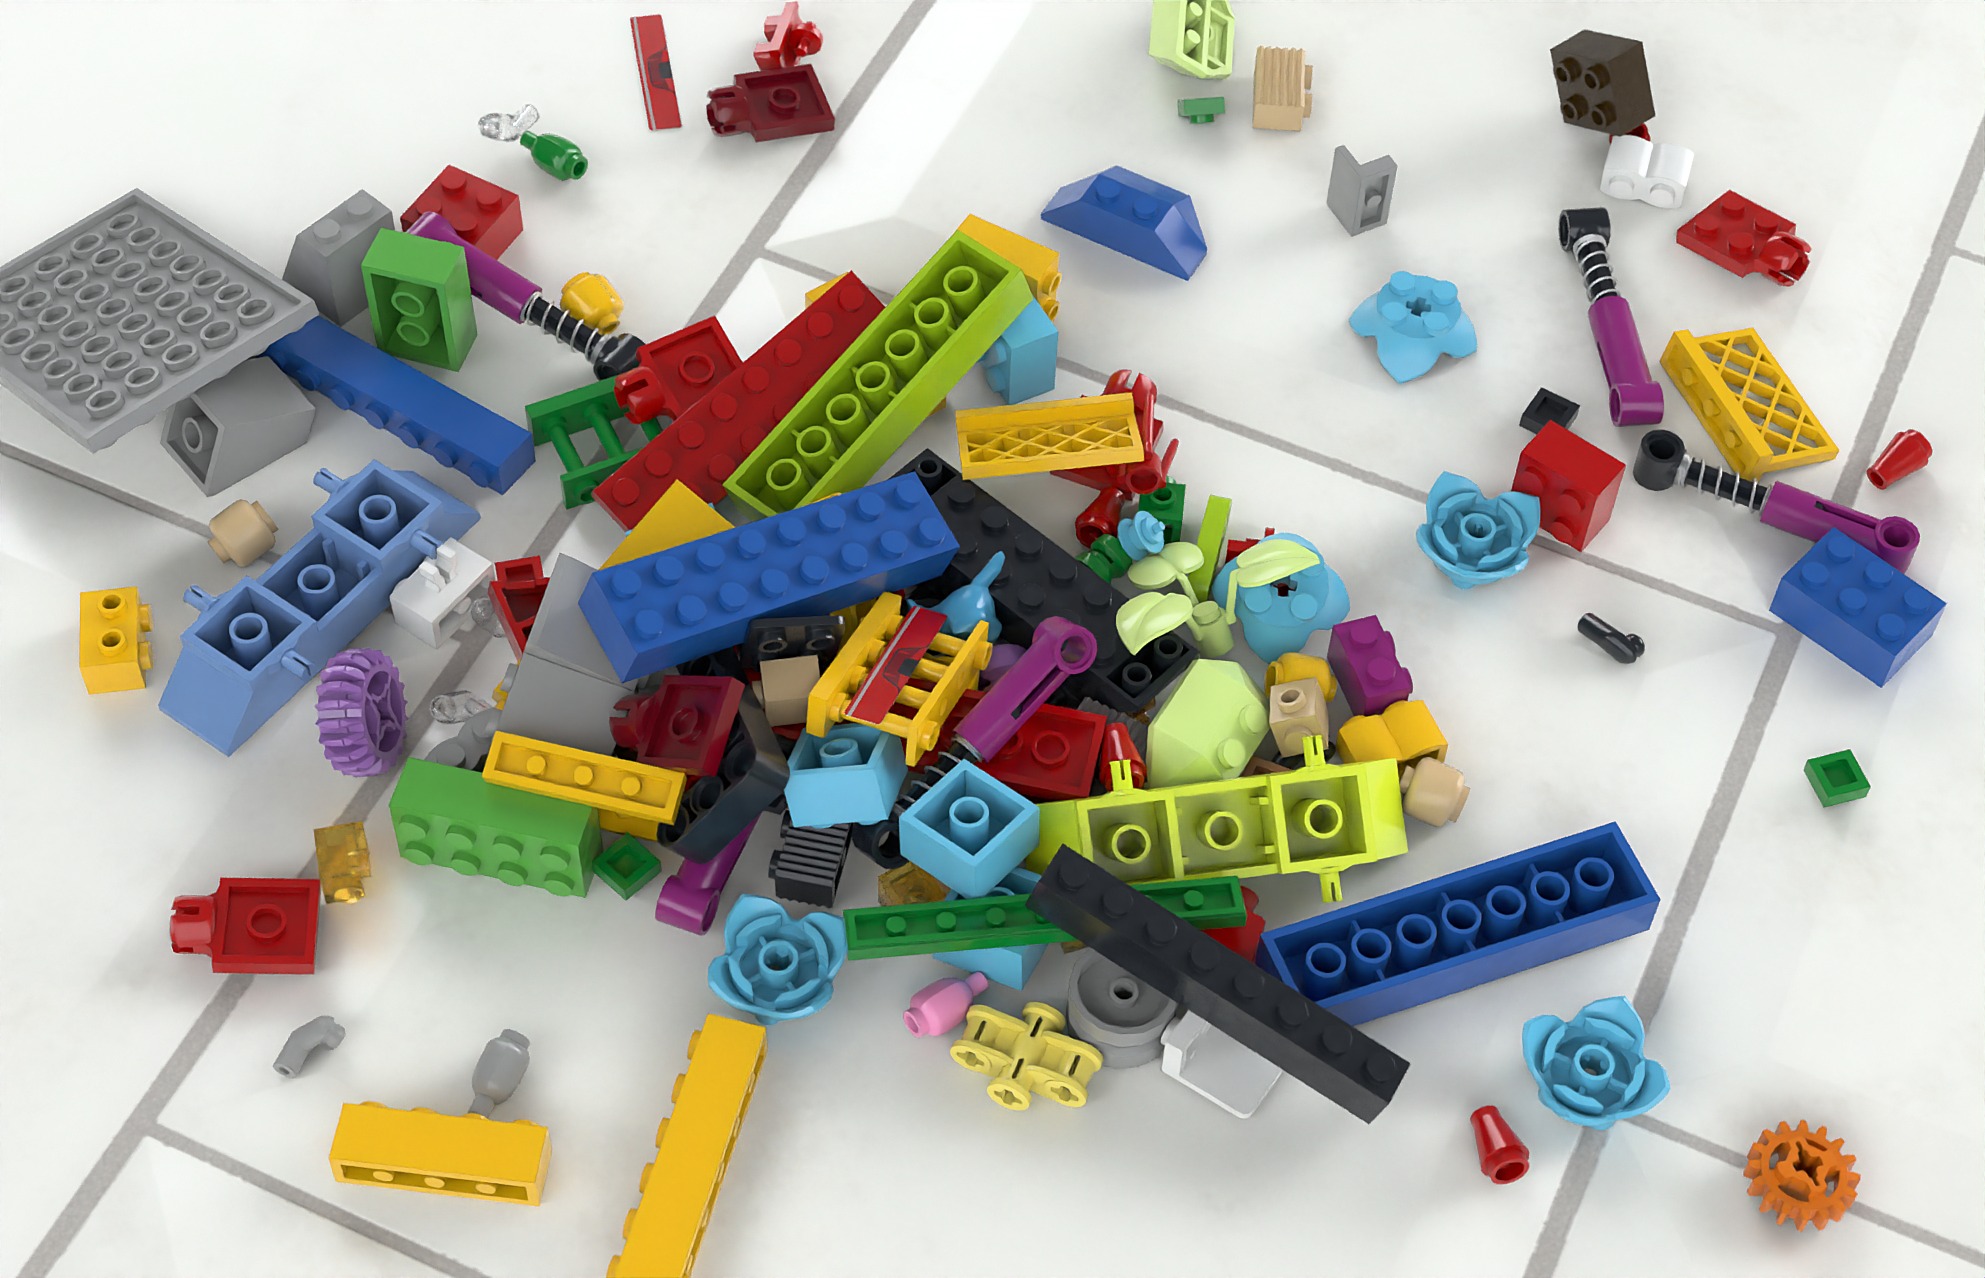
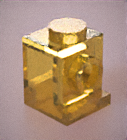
[313,821,372,904]
[878,860,947,906]

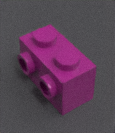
[1327,615,1413,717]

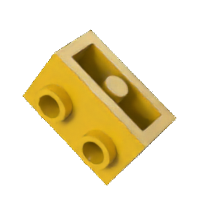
[79,586,153,695]

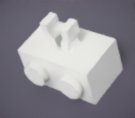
[389,537,495,650]

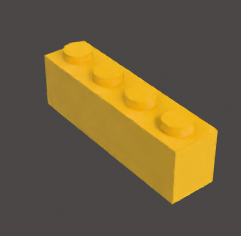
[328,1101,552,1207]

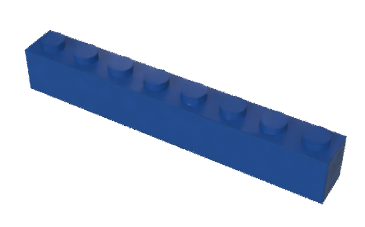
[254,316,536,495]

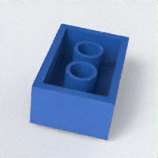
[1769,527,1947,688]

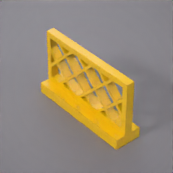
[1659,328,1840,483]
[955,393,1144,480]

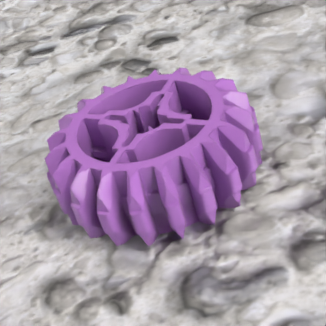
[314,648,409,777]

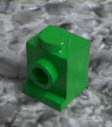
[1138,476,1186,545]

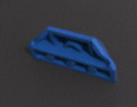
[1041,165,1207,281]

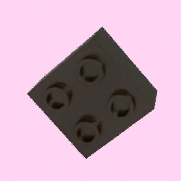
[1550,29,1656,137]

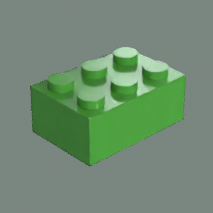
[361,228,478,372]

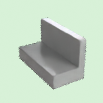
[1327,145,1398,237]

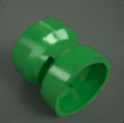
[1075,534,1132,585]

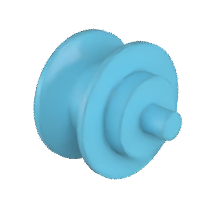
[1118,511,1165,561]

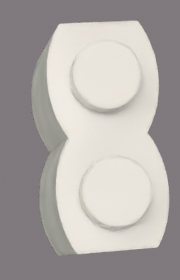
[1600,135,1694,208]

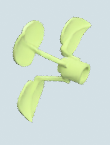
[1116,539,1320,657]

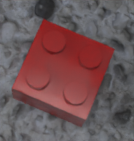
[400,164,523,260]
[1511,420,1626,552]

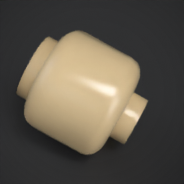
[207,499,278,567]
[1399,757,1470,828]

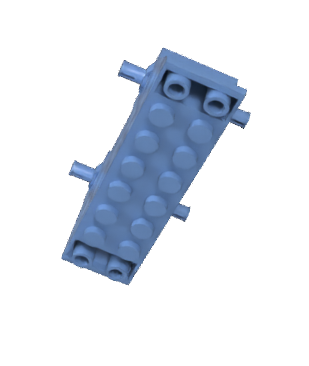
[158,459,481,757]

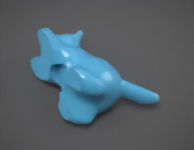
[906,551,1005,656]

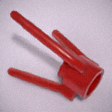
[1114,393,1179,494]

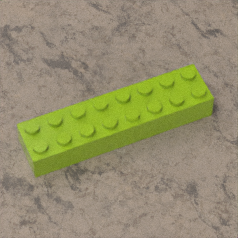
[723,230,1034,522]

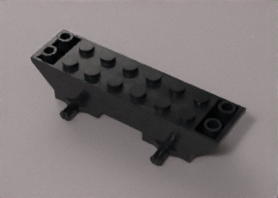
[887,448,1200,713]

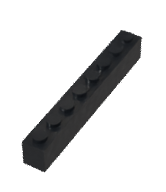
[1024,843,1411,1124]

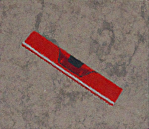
[630,14,682,131]
[844,606,947,725]

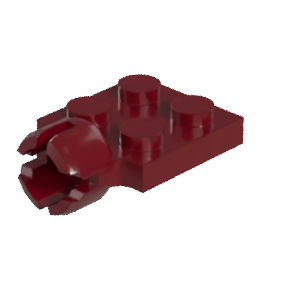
[706,64,835,142]
[609,675,745,777]

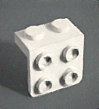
[1160,1010,1283,1119]

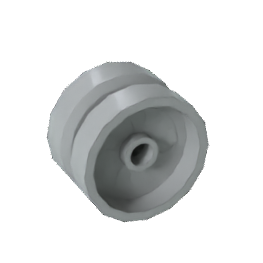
[1066,948,1178,1069]

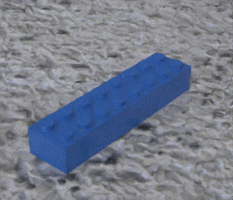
[578,471,960,683]
[1254,821,1661,1026]

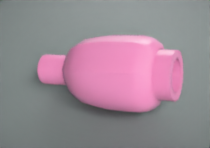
[903,971,988,1038]

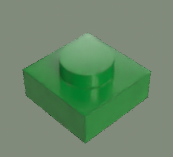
[1178,97,1225,124]
[1803,749,1871,808]
[592,832,662,901]

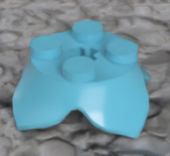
[1349,271,1477,384]
[1416,471,1540,589]
[1211,533,1350,664]
[707,893,847,1025]
[1522,996,1670,1130]

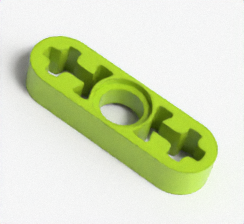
[1185,494,1232,603]

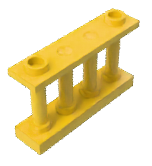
[806,591,993,767]
[482,731,687,843]

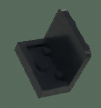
[736,613,846,672]

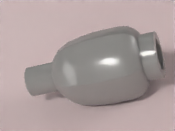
[468,1029,530,1118]

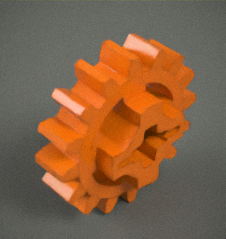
[1743,1120,1861,1231]

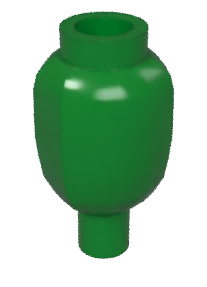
[520,131,588,181]

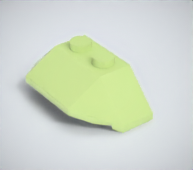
[1149,0,1235,79]
[1144,659,1270,790]

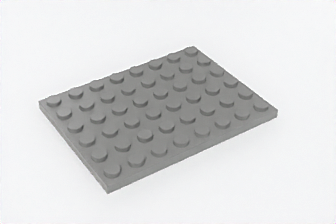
[0,188,319,454]

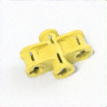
[950,1002,1104,1111]

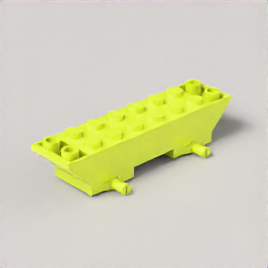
[1024,735,1408,903]

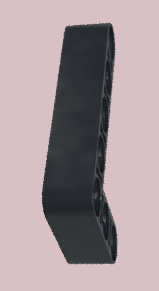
[656,646,790,865]

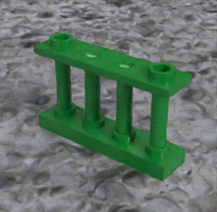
[525,375,663,510]

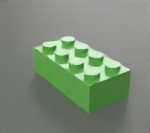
[389,757,603,898]

